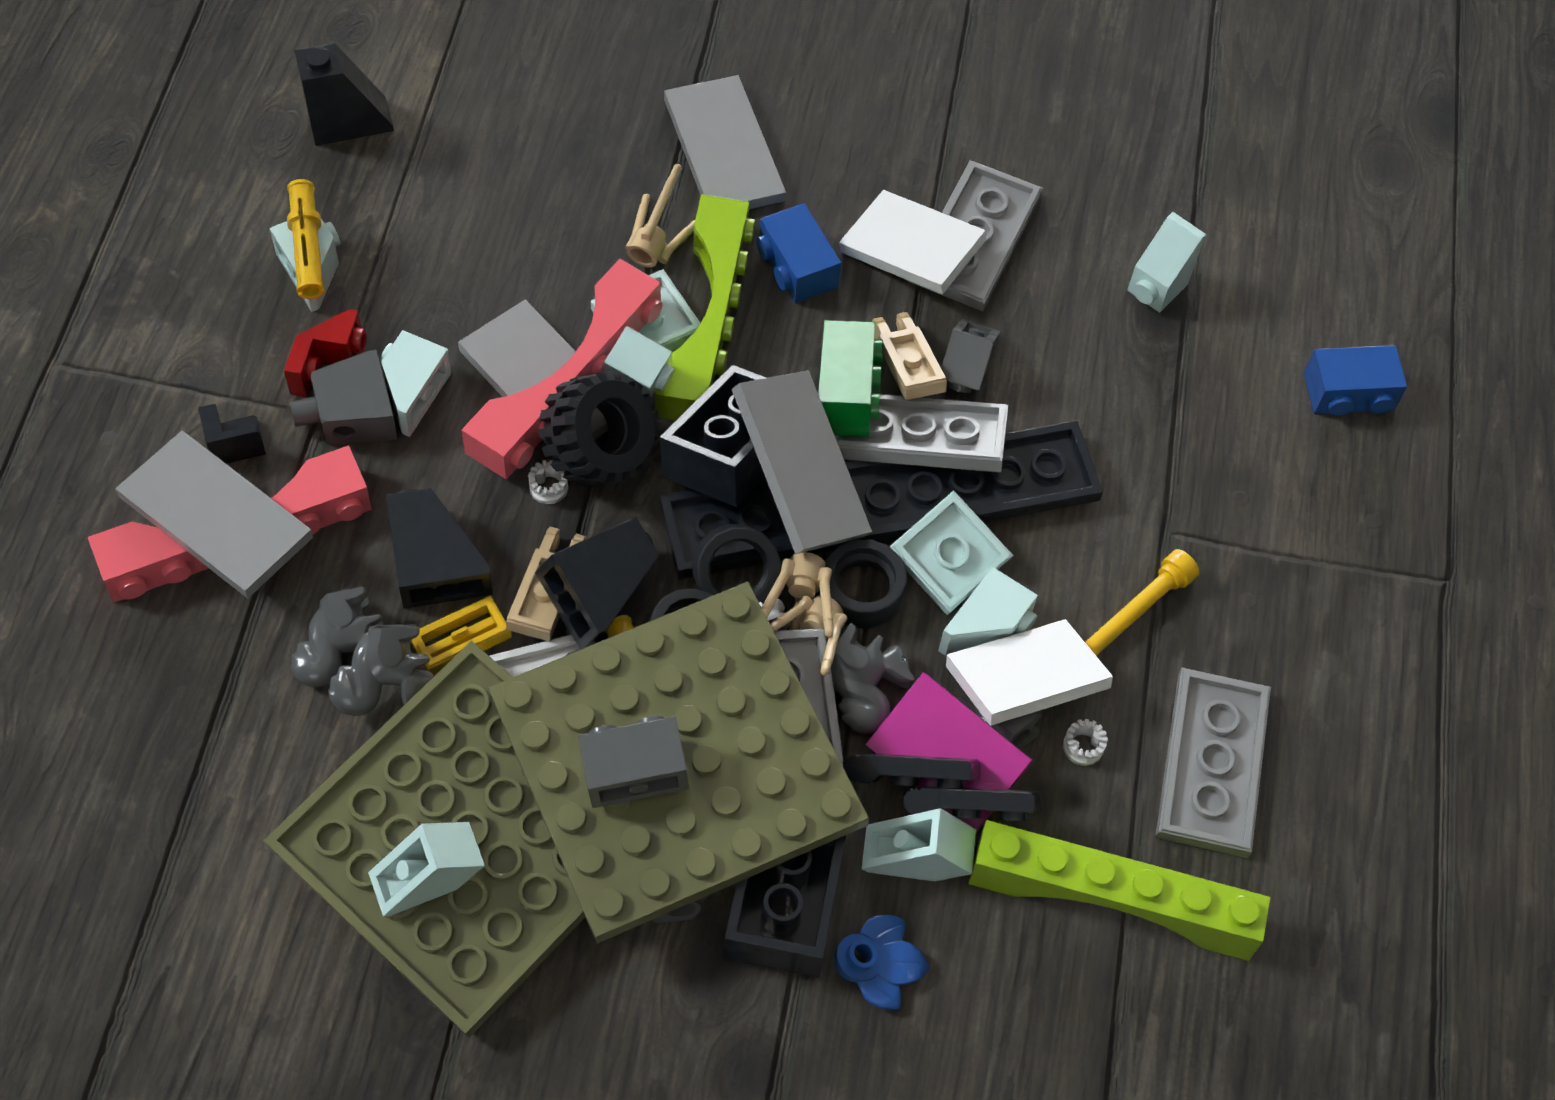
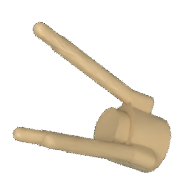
[625,164,695,267]
[761,552,834,637]
[770,596,847,676]

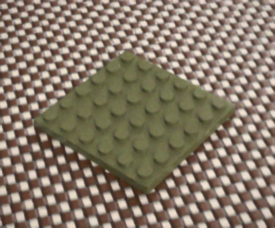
[488,582,869,944]
[263,641,585,1038]

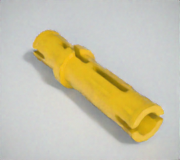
[287,179,325,299]

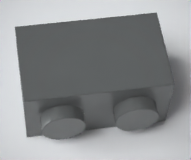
[578,716,689,808]

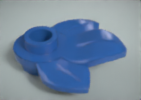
[834,915,929,1010]

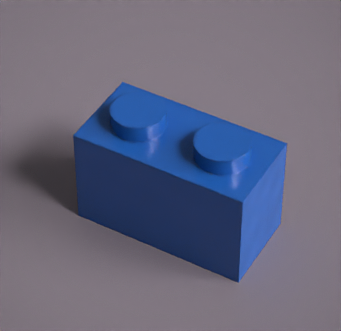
[756,203,841,304]
[1304,345,1407,416]

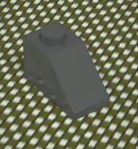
[941,319,1001,393]

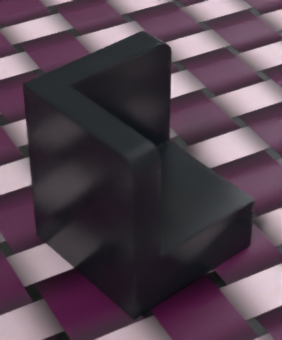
[198,404,266,464]

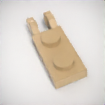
[872,312,947,400]
[506,526,587,642]

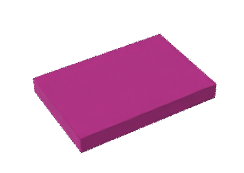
[866,672,1034,833]

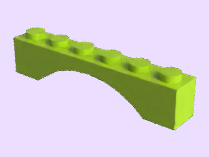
[655,194,755,421]
[968,820,1270,961]

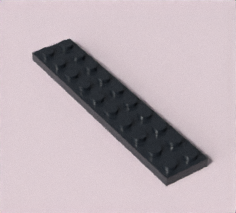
[660,421,1103,579]

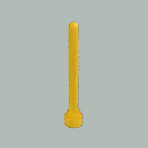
[1085,549,1200,656]

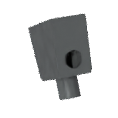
[289,349,398,445]

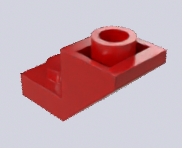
[284,309,367,398]

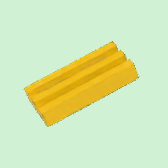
[410,595,512,675]

